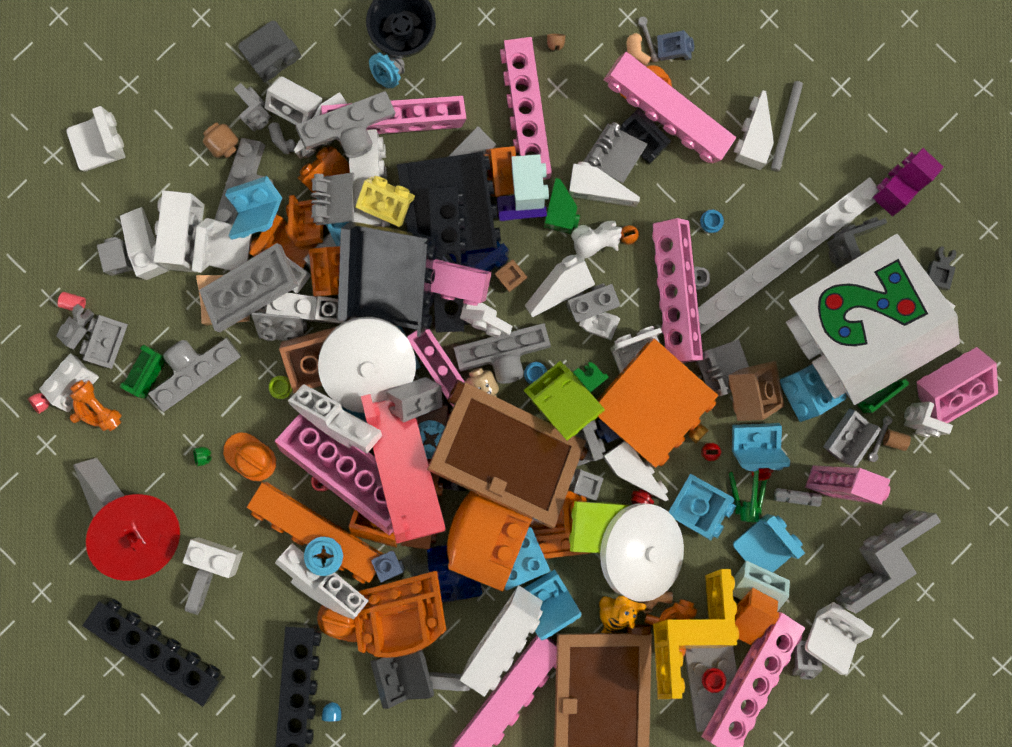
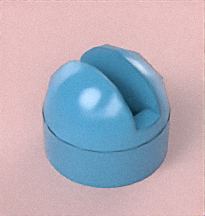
[322,702,341,722]

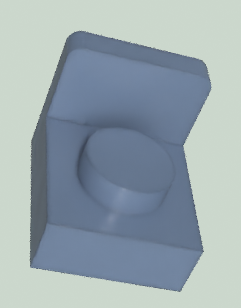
[657,30,694,61]
[372,550,405,582]

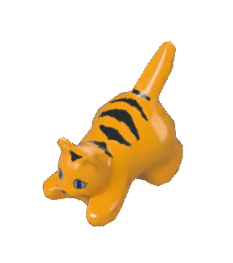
[599,596,646,633]

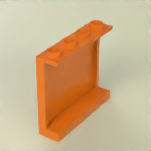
[597,338,718,468]

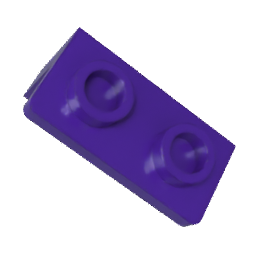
[497,195,547,221]

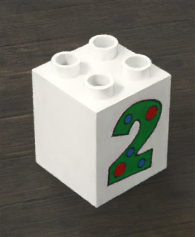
[786,234,960,405]

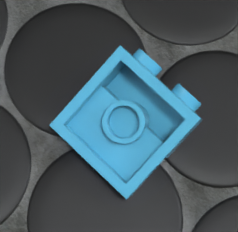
[669,474,736,541]

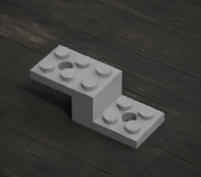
[835,510,941,614]

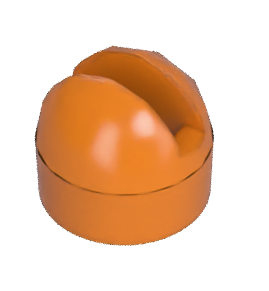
[620,225,639,245]

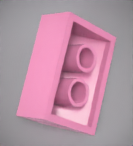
[917,347,998,423]

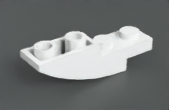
[265,293,357,325]
[288,384,382,453]
[275,543,369,620]

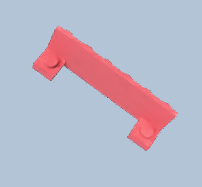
[361,394,445,544]

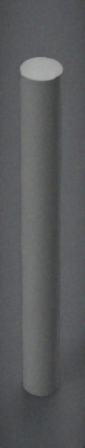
[771,81,803,172]

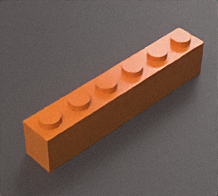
[246,482,384,583]

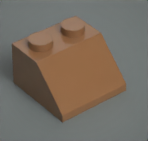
[728,361,784,421]

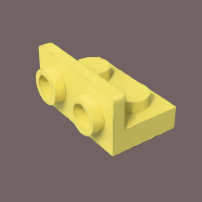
[355,176,415,227]

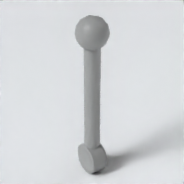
[638,17,659,62]
[867,416,892,462]

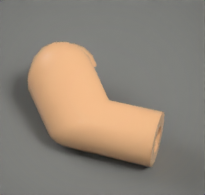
[626,33,651,66]

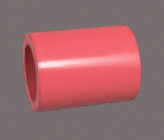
[58,292,86,311]

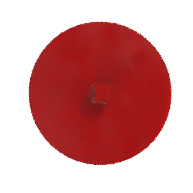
[86,494,180,581]

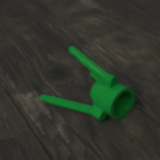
[729,470,767,522]

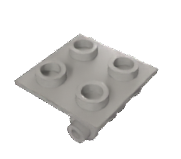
[584,122,647,183]
[311,172,354,225]
[251,312,307,341]
[697,339,749,397]

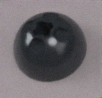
[366,0,436,58]

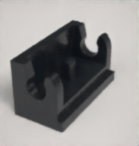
[619,108,671,165]

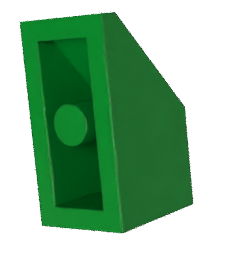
[544,178,580,234]

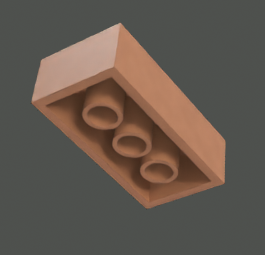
[279,327,336,393]

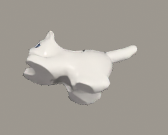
[571,221,622,260]

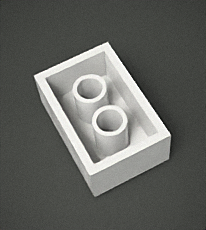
[152,191,205,273]

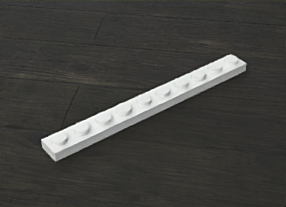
[698,177,878,335]

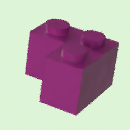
[872,148,944,217]

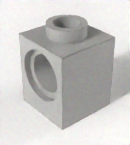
[97,237,134,276]

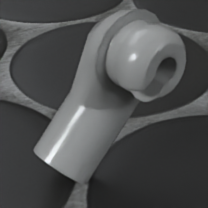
[268,123,296,154]

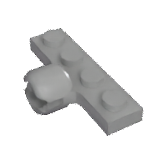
[296,91,396,158]
[214,138,274,224]
[454,323,551,384]
[148,337,241,412]

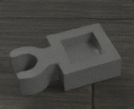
[927,246,956,291]

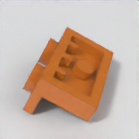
[309,246,340,296]

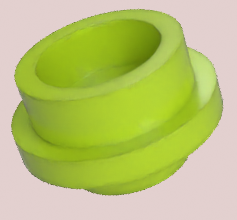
[269,376,292,399]

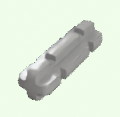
[774,488,822,507]

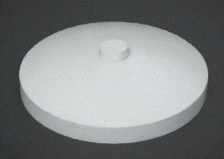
[318,317,416,413]
[600,503,684,602]

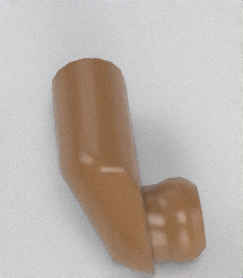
[639,591,673,613]

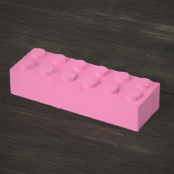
[275,414,393,536]

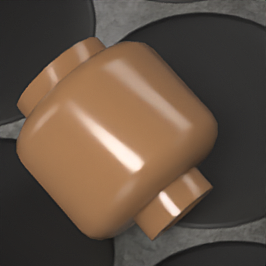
[203,122,238,159]

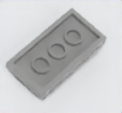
[199,243,299,332]
[685,646,743,732]

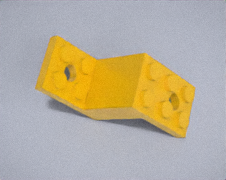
[653,569,739,700]

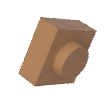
[495,259,527,293]

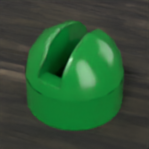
[193,447,212,467]

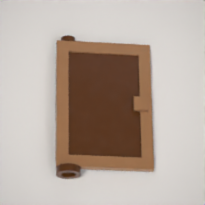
[427,380,588,529]
[554,624,652,747]

